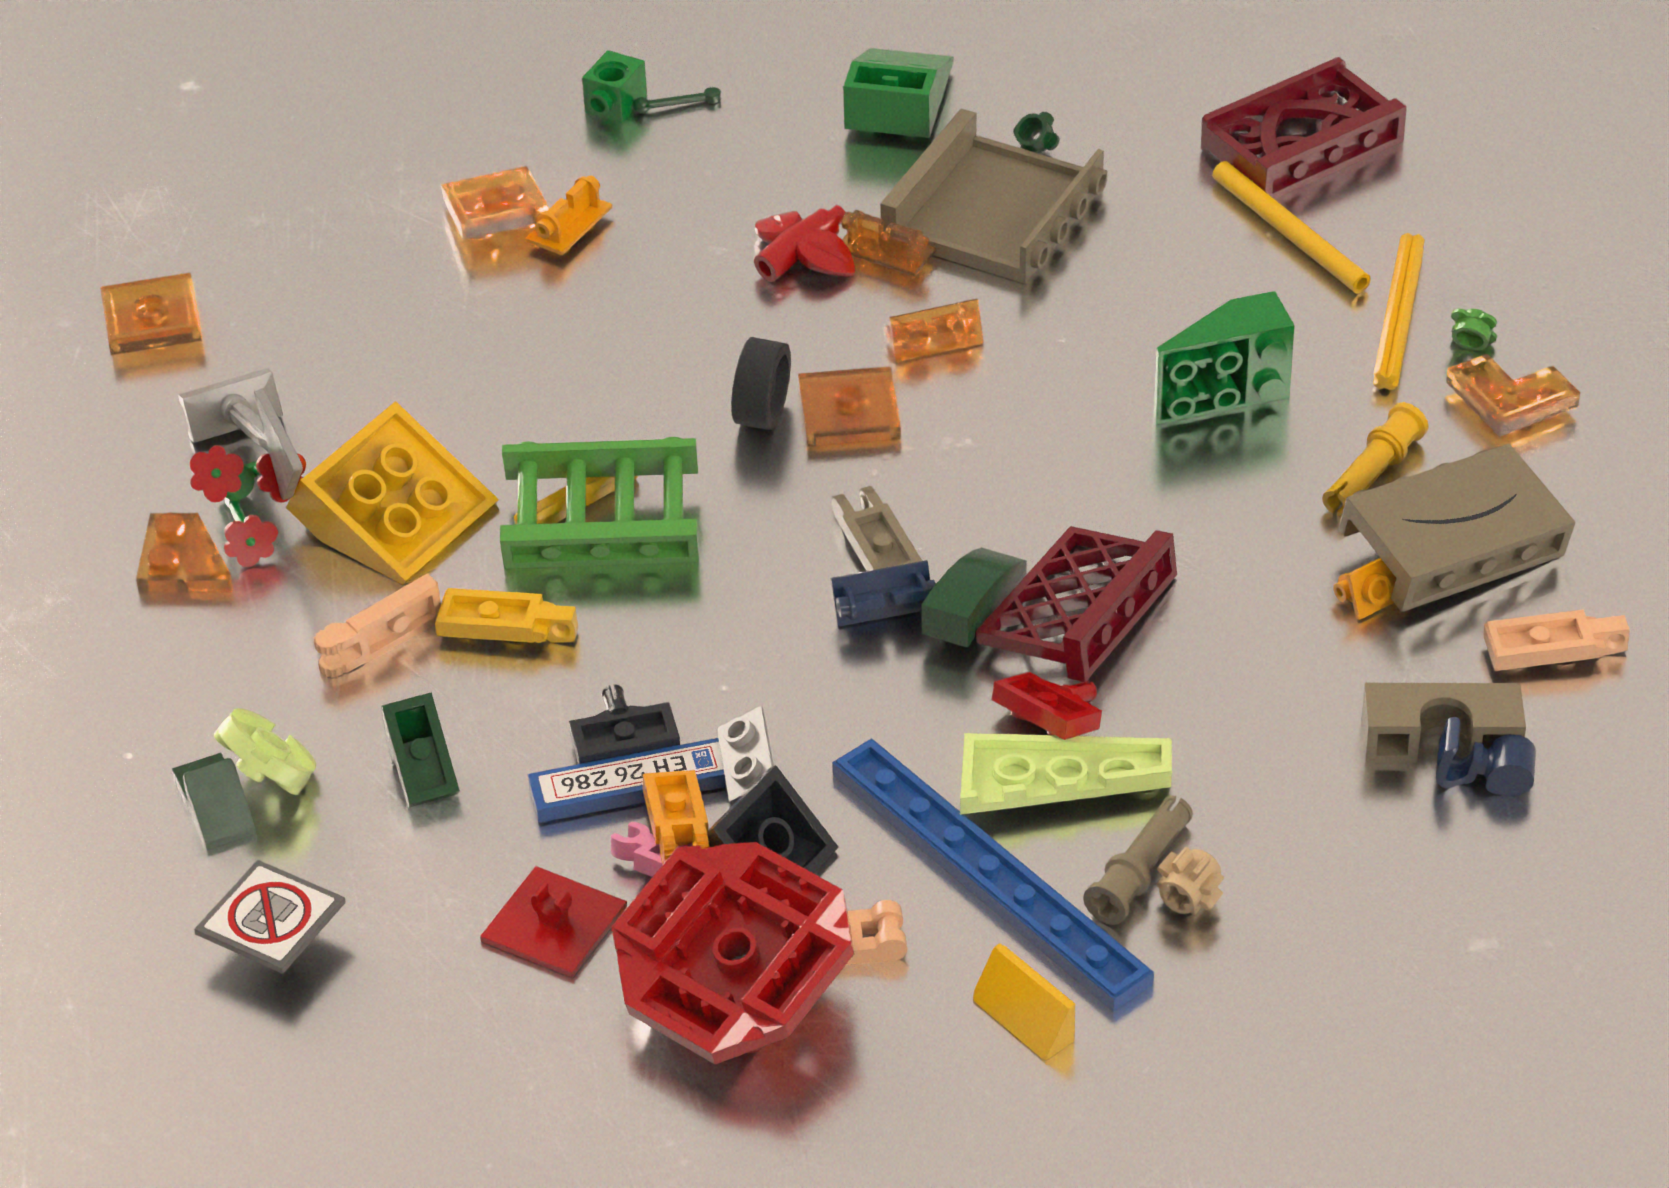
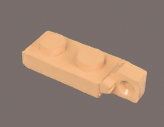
[1483,609,1630,671]

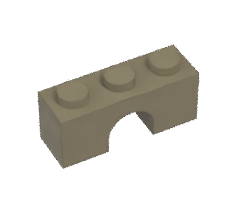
[1361,683,1526,763]

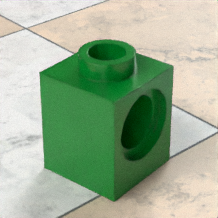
[582,50,647,123]

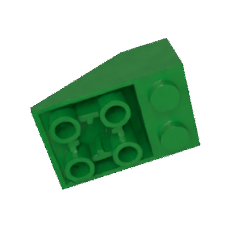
[843,48,954,138]
[1154,291,1295,425]

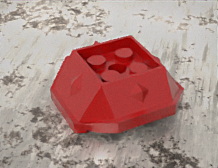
[611,842,854,1065]

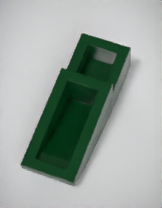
[921,547,1027,647]

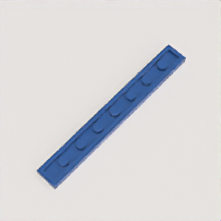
[832,738,1154,1012]

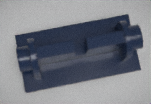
[830,560,936,627]

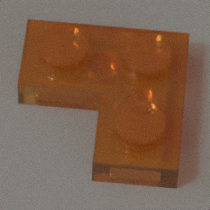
[1446,354,1580,437]

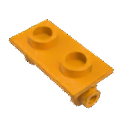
[525,175,613,255]
[1333,558,1397,620]

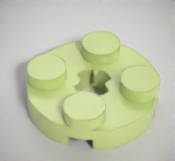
[214,708,316,795]

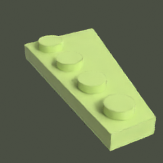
[960,733,1172,815]

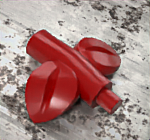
[754,205,855,282]

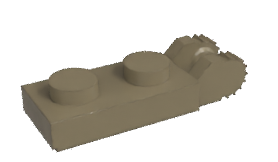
[831,486,922,571]

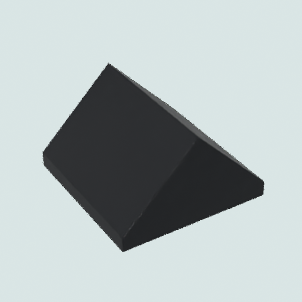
[707,765,839,873]

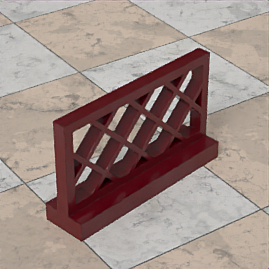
[976,526,1177,682]

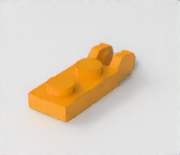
[643,770,710,864]

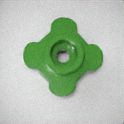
[1451,308,1497,350]

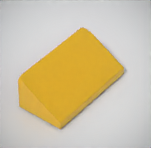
[973,943,1075,1060]

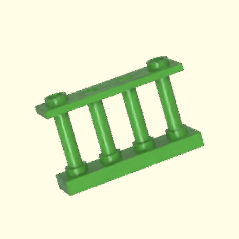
[500,437,699,569]

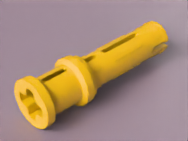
[1322,402,1429,517]

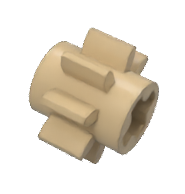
[1156,847,1224,915]

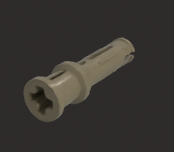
[1083,795,1193,925]

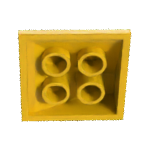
[286,401,499,585]

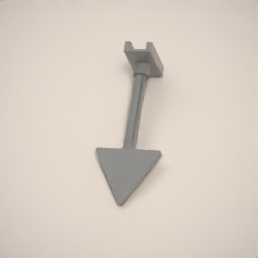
[178,368,303,500]

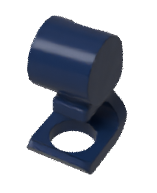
[1436,717,1536,796]

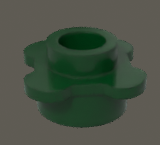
[1013,112,1060,153]

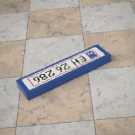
[528,738,727,823]

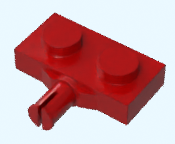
[991,672,1102,740]

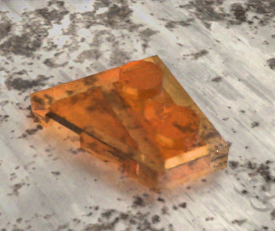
[136,512,233,593]

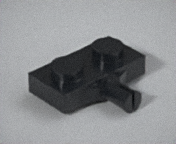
[569,684,680,764]

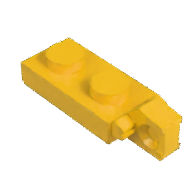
[435,588,578,643]

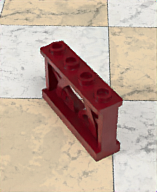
[1200,57,1407,199]

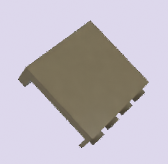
[880,108,1108,284]

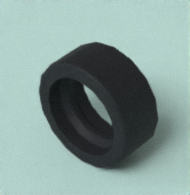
[731,337,791,430]

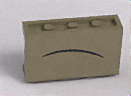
[1338,443,1576,612]

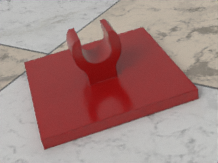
[480,866,627,978]

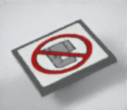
[194,860,346,974]

